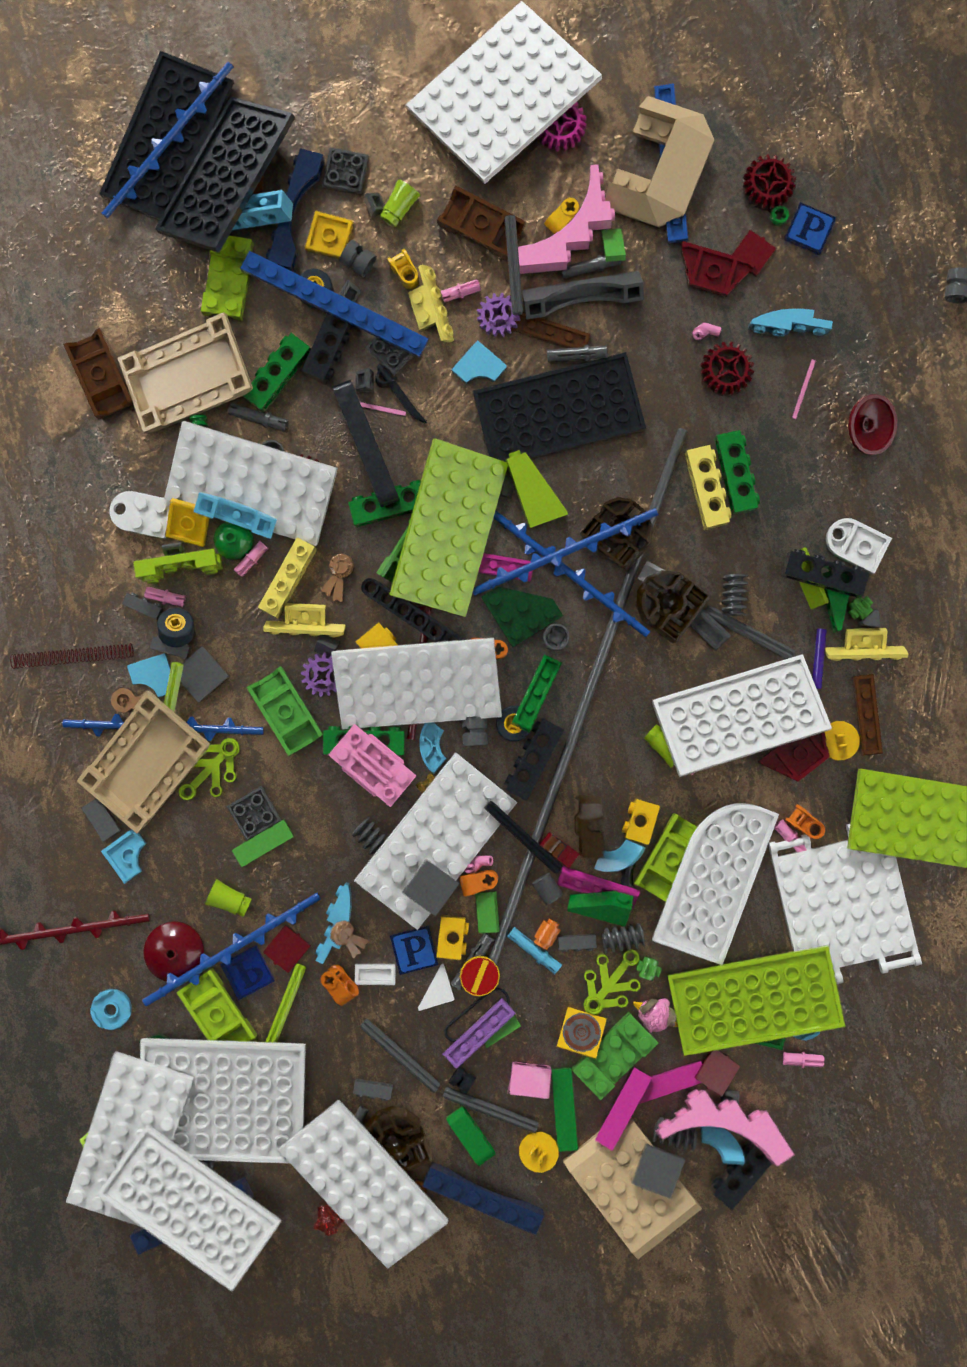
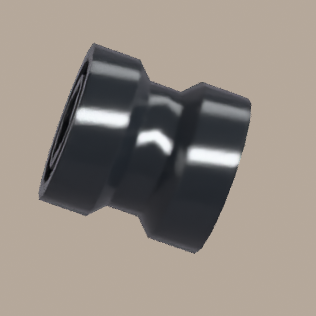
[448,1066,476,1094]

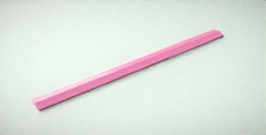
[792,360,815,419]
[360,402,406,416]

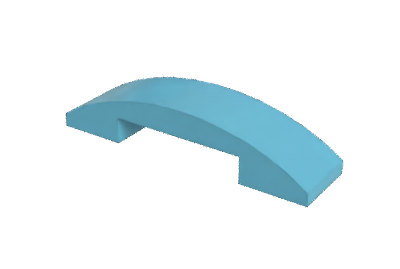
[193,492,277,539]

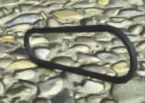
[444,988,510,1042]

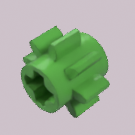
[848,596,873,620]
[636,956,662,981]

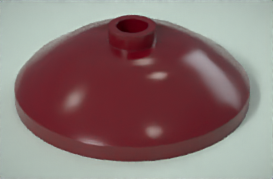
[848,394,897,455]
[143,921,204,982]

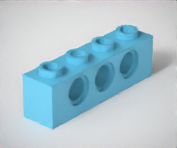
[232,190,293,230]

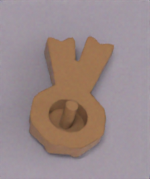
[321,553,354,602]
[111,688,142,713]
[330,920,369,958]

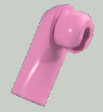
[692,323,721,340]
[464,856,493,874]

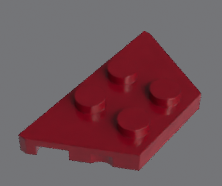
[681,241,756,297]
[758,732,830,782]

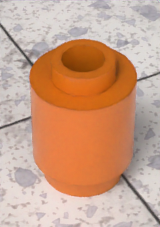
[534,918,561,950]

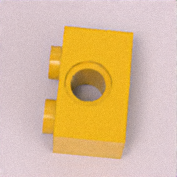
[622,799,660,845]
[437,915,469,960]

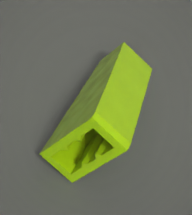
[505,450,568,528]

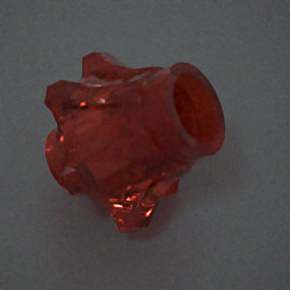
[313,1205,345,1236]

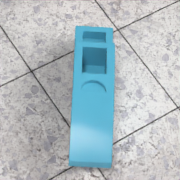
[748,309,833,337]
[315,882,352,964]

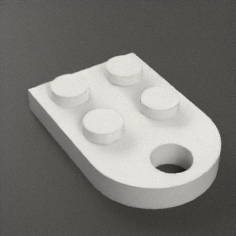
[110,491,170,540]
[826,518,892,574]

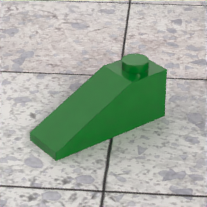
[822,572,849,633]
[567,891,633,927]

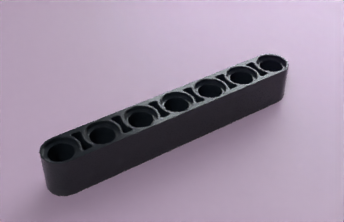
[332,380,400,508]
[361,578,466,642]

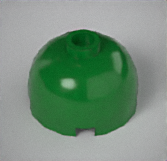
[213,522,254,561]

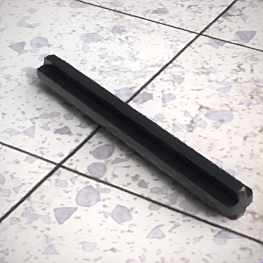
[484,801,562,874]

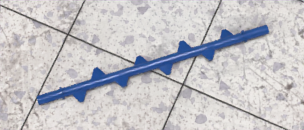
[101,62,234,219]
[473,508,658,596]
[493,510,651,638]
[62,714,264,741]
[142,893,321,1007]

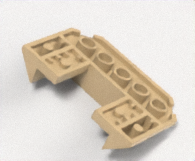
[605,96,714,227]

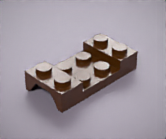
[437,185,526,261]
[63,328,134,420]

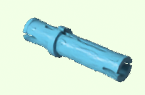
[507,927,562,975]

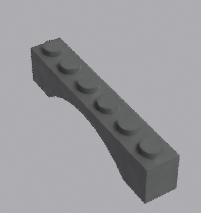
[521,271,644,319]

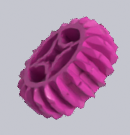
[537,102,587,151]

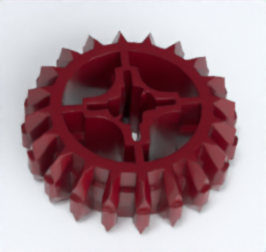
[742,154,797,210]
[700,342,754,396]

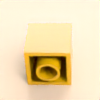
[356,623,398,649]

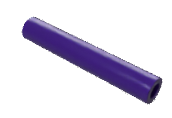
[812,628,827,689]

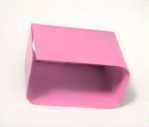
[508,1061,551,1099]

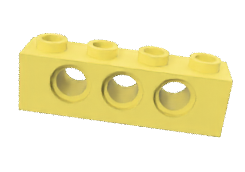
[684,445,732,530]
[258,537,317,619]

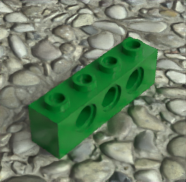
[243,333,311,413]
[714,430,760,515]
[348,480,421,528]
[323,726,405,755]

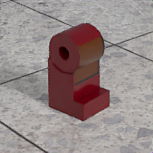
[539,832,580,868]

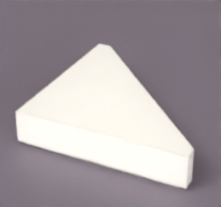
[418,963,455,1011]

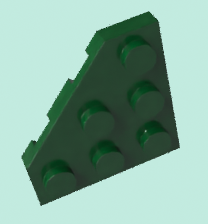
[481,586,563,648]

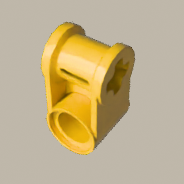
[544,198,579,234]
[387,249,419,290]

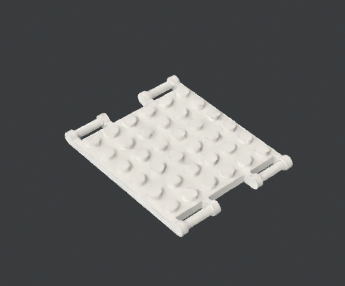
[768,824,922,984]

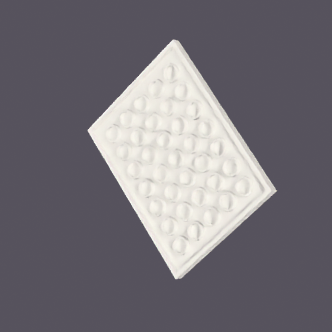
[406,1,602,184]
[140,1038,306,1163]

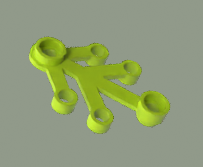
[179,738,240,800]
[584,949,641,1015]

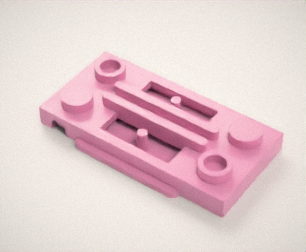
[329,724,417,807]

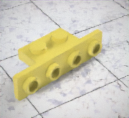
[408,265,454,342]
[263,603,345,637]
[825,628,908,661]

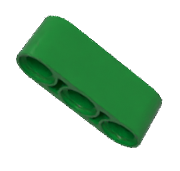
[446,1106,496,1166]

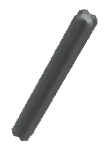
[505,215,523,315]
[705,606,795,659]
[360,1019,440,1093]
[443,1087,539,1133]

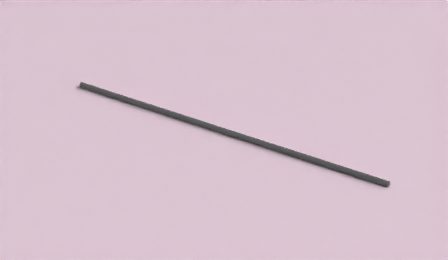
[489,428,688,965]

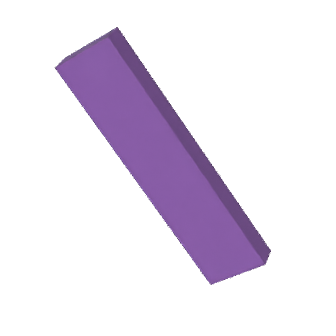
[443,998,516,1069]

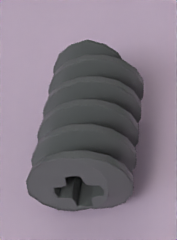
[721,574,748,616]
[352,817,386,855]
[602,923,645,954]
[653,1117,698,1152]

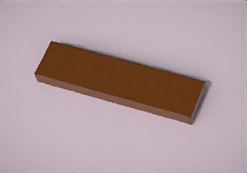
[510,312,591,354]
[852,674,883,756]

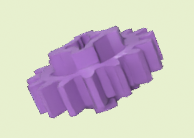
[477,293,520,337]
[301,653,337,697]

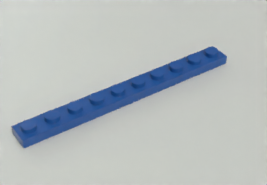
[240,251,429,358]

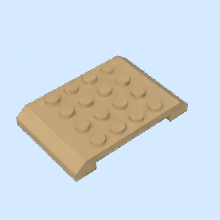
[118,312,253,433]
[77,691,210,833]
[563,1117,702,1259]

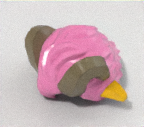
[633,998,678,1033]

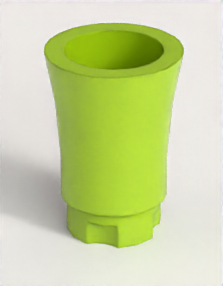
[380,179,421,227]
[644,724,674,768]
[205,879,252,917]

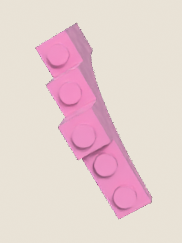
[518,165,615,274]
[656,1089,794,1166]

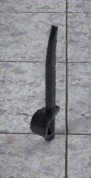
[375,364,427,423]

